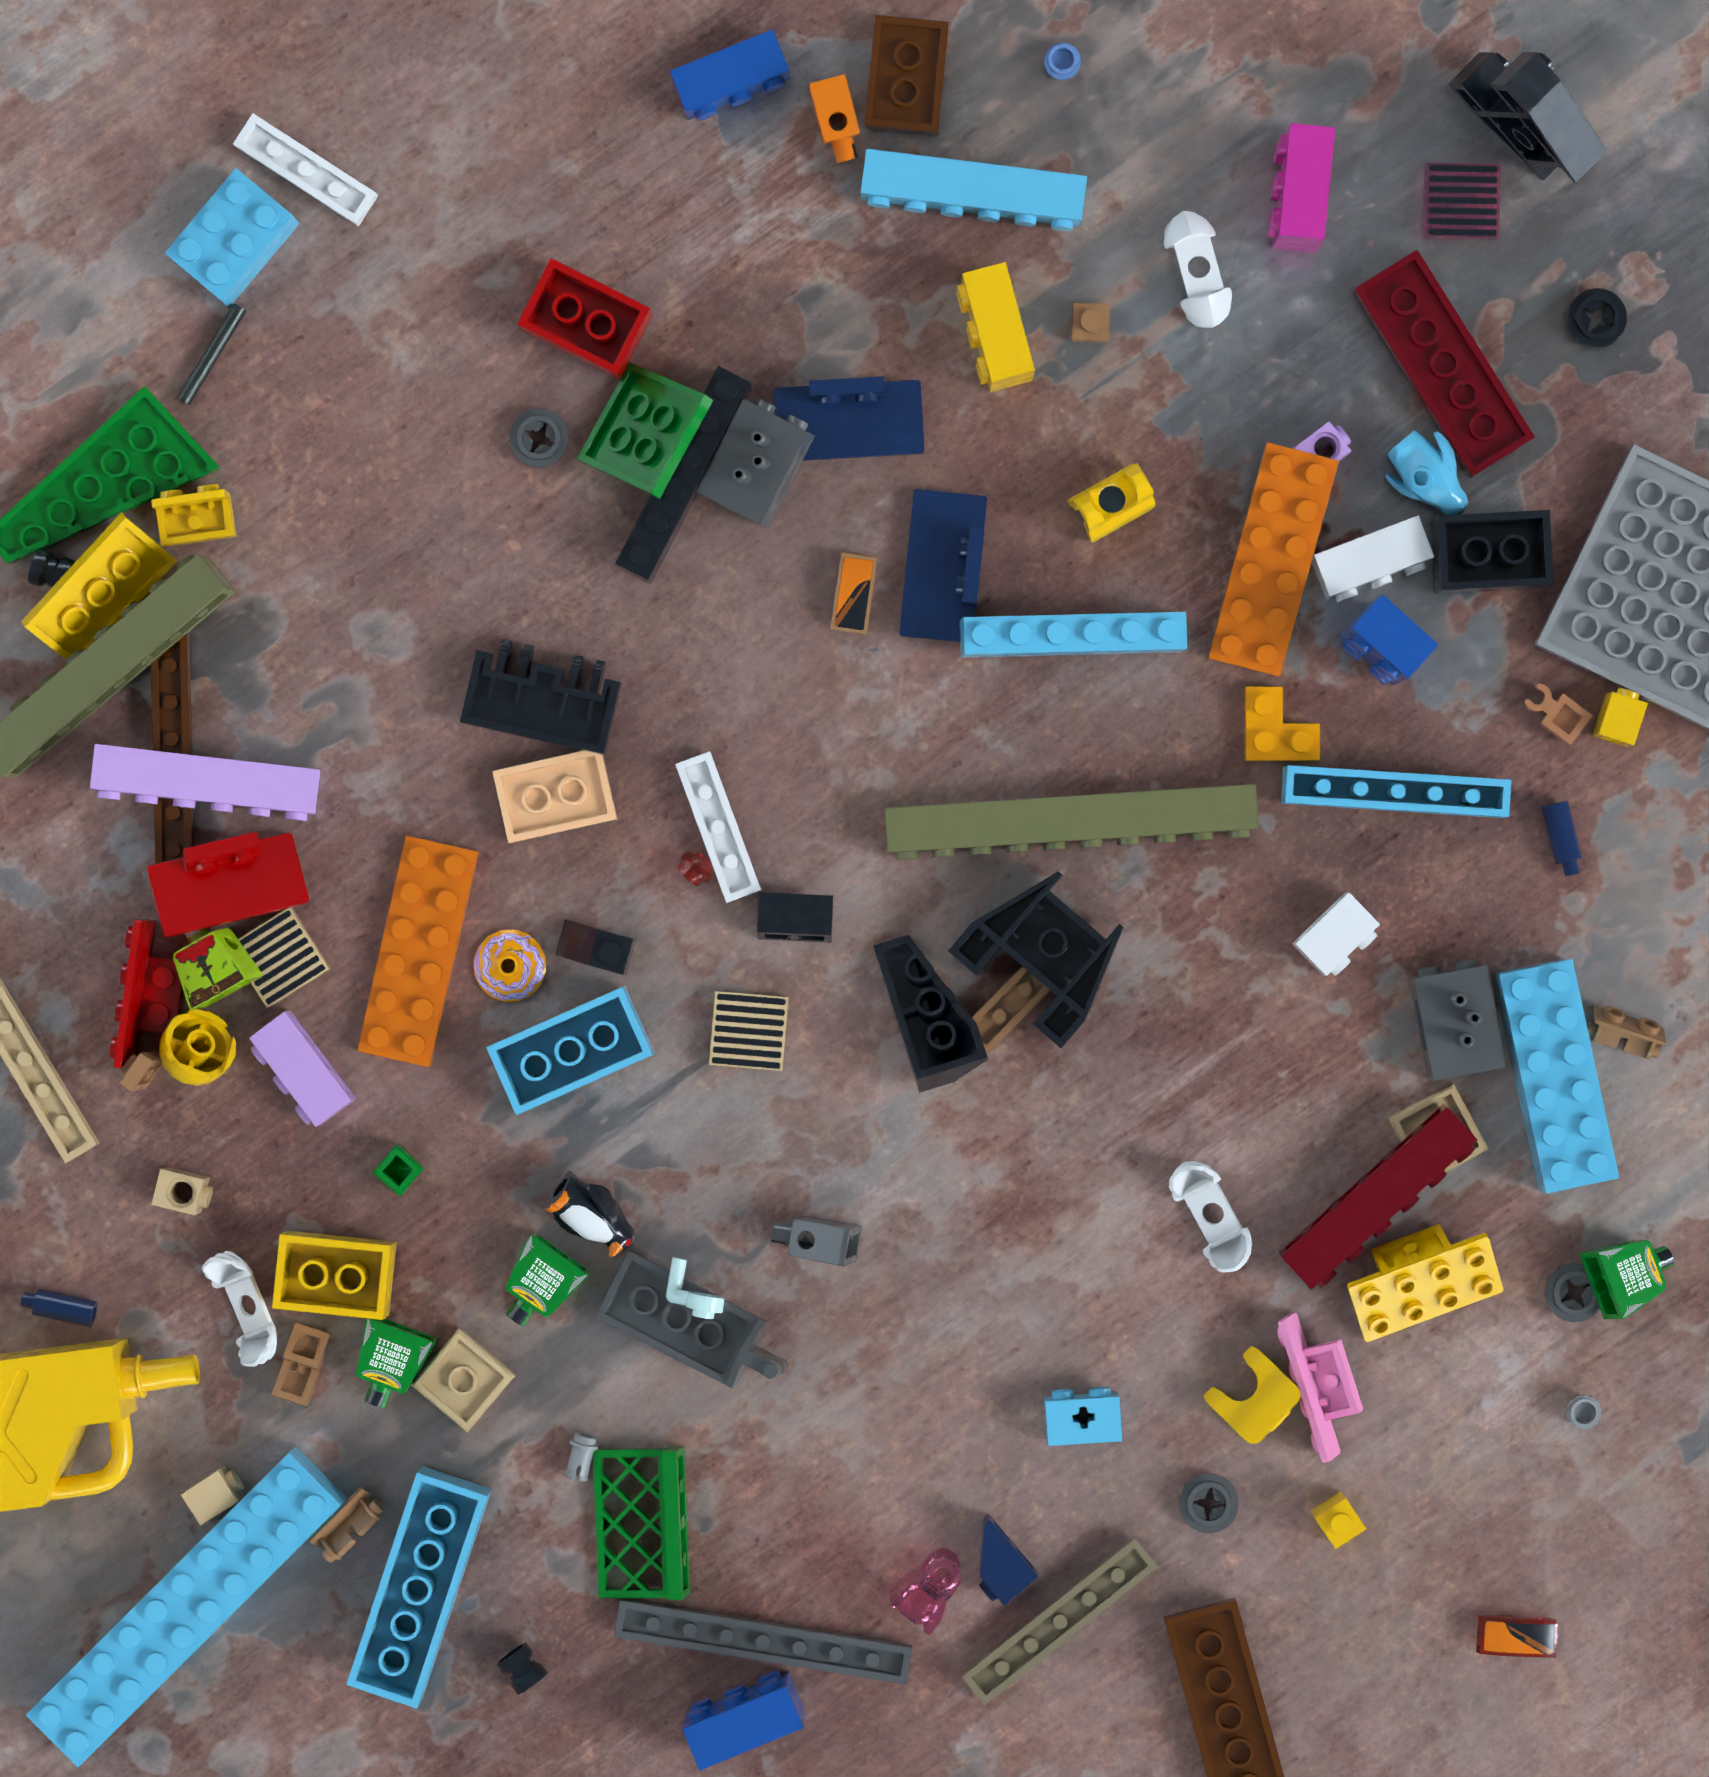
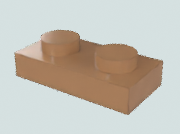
[119,1050,163,1092]

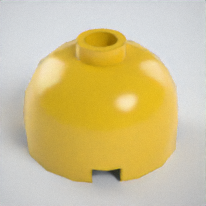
[159,1009,236,1086]

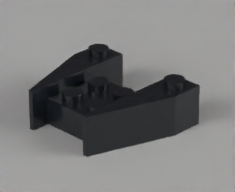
[1448,52,1607,183]
[948,871,1124,1048]

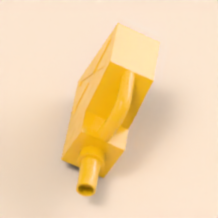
[0,1337,200,1512]

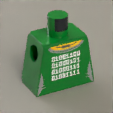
[505,1232,591,1326]
[1579,1240,1674,1319]
[356,1318,438,1408]

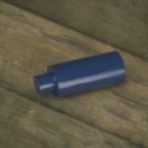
[1541,800,1582,876]
[20,1289,98,1327]

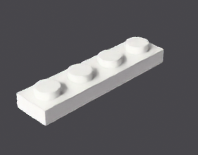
[233,114,378,227]
[675,751,761,903]

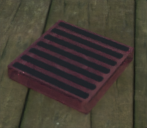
[1423,163,1501,240]

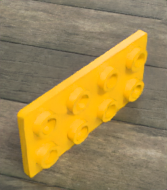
[1347,1224,1503,1342]

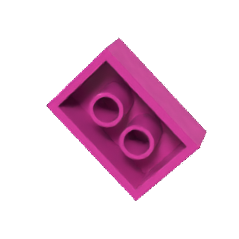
[1267,123,1336,253]

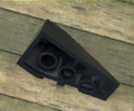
[874,935,988,1093]

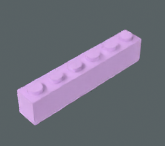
[90,744,320,821]

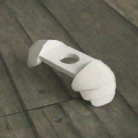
[1164,211,1232,328]
[1169,1161,1252,1272]
[202,1251,277,1367]

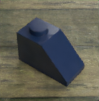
[979,1514,1038,1605]

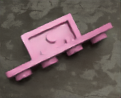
[1278,1312,1364,1463]

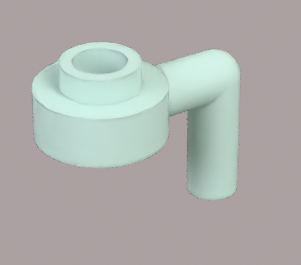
[666,1257,725,1319]

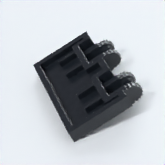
[460,639,622,755]

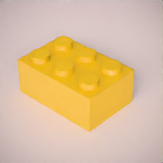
[956,262,1035,392]
[272,1230,397,1320]

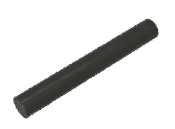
[177,304,246,406]

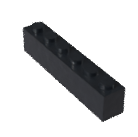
[615,366,753,584]

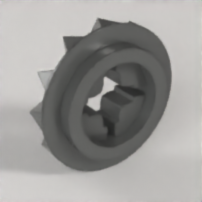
[510,408,569,468]
[1544,1262,1600,1322]
[1179,1473,1239,1533]

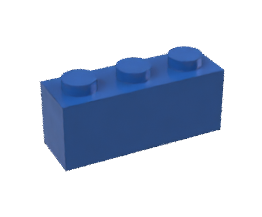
[670,29,790,121]

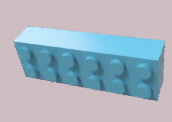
[1492,959,1619,1194]
[346,1466,492,1709]

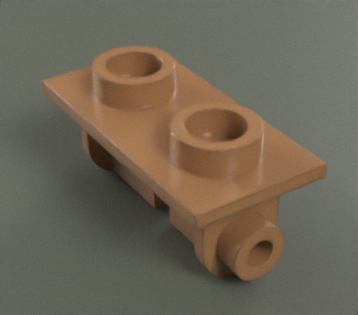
[1587,1005,1666,1059]
[308,1487,384,1563]

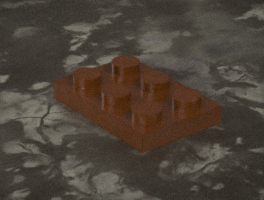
[865,15,949,135]

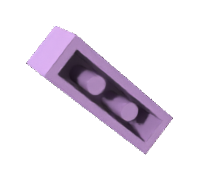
[249,1010,357,1127]

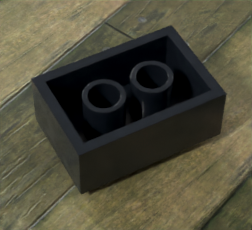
[1431,510,1554,594]

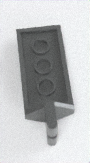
[595,1250,789,1388]

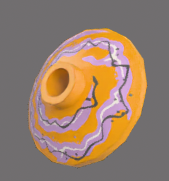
[473,929,546,1002]

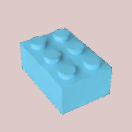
[165,168,300,308]

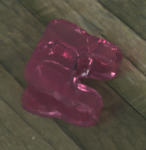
[890,1548,961,1635]

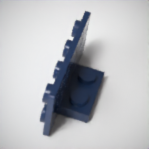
[773,376,924,461]
[899,489,987,642]

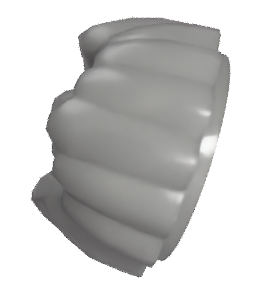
[1566,1395,1602,1430]

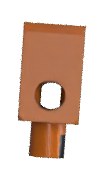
[807,74,860,164]

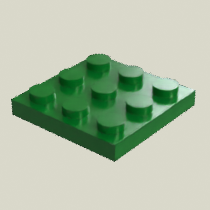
[577,362,713,499]

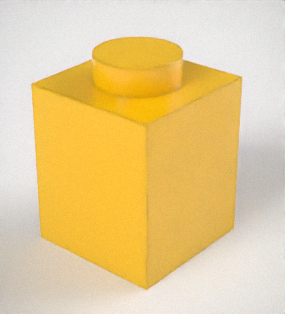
[1592,688,1648,747]
[1310,1491,1366,1549]

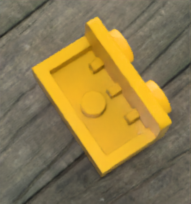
[151,484,237,547]

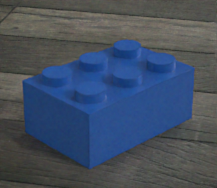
[1339,594,1439,685]
[682,1670,805,1771]

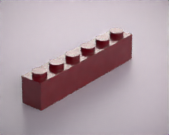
[1279,1104,1478,1290]

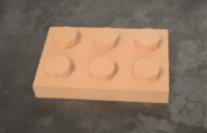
[492,751,617,843]

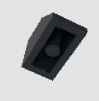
[555,919,636,975]

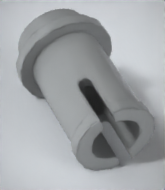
[564,1431,599,1481]

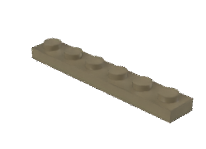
[961,1536,1158,1706]

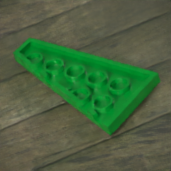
[0,386,222,564]

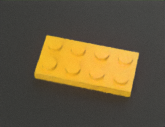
[21,512,177,660]

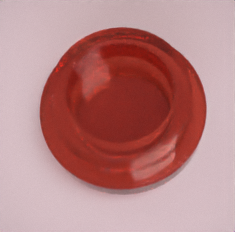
[678,852,712,886]

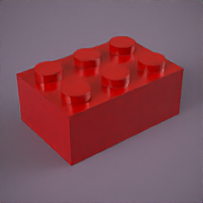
[517,258,653,380]

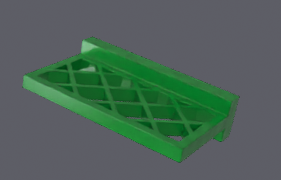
[593,1446,690,1600]

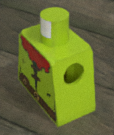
[173,928,263,1011]

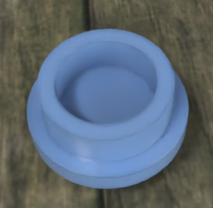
[1044,42,1081,81]

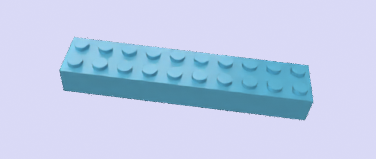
[26,1447,348,1768]

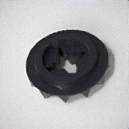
[1566,288,1627,348]

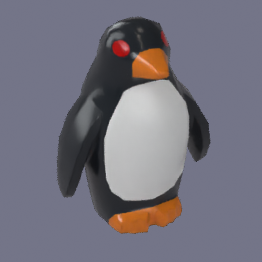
[545,1170,635,1257]

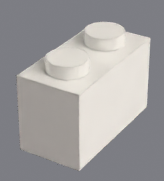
[1292,892,1380,976]

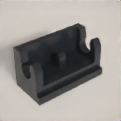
[757,892,833,943]

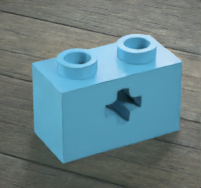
[1044,1387,1122,1446]

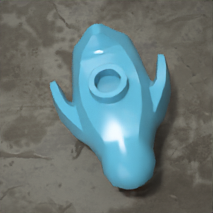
[1385,430,1469,515]

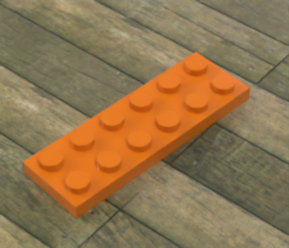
[1208,442,1339,677]
[357,835,479,1067]

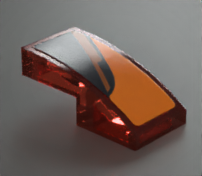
[1476,1615,1558,1658]

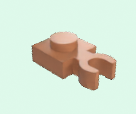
[1522,683,1593,746]

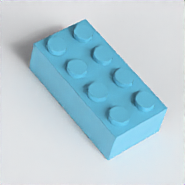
[486,986,655,1115]

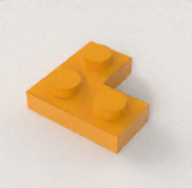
[1244,687,1320,761]

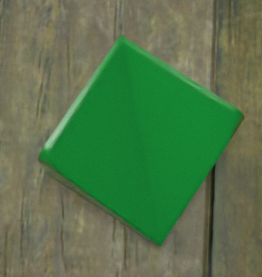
[372,1143,424,1196]

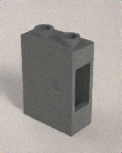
[696,397,815,528]
[1409,959,1507,1081]

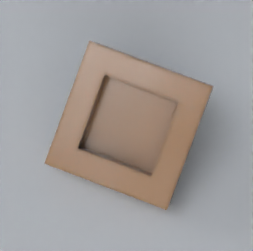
[1071,303,1110,343]

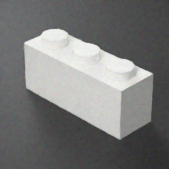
[1311,515,1434,603]

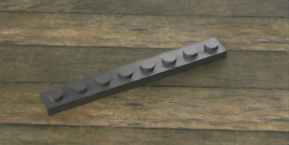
[614,1598,912,1684]

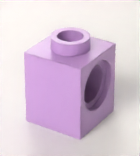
[1293,421,1352,461]

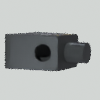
[771,1216,862,1267]

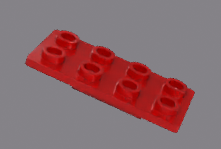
[147,831,309,938]
[109,919,183,1069]

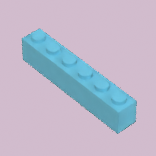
[861,149,1087,231]
[960,612,1187,658]
[1280,765,1512,818]

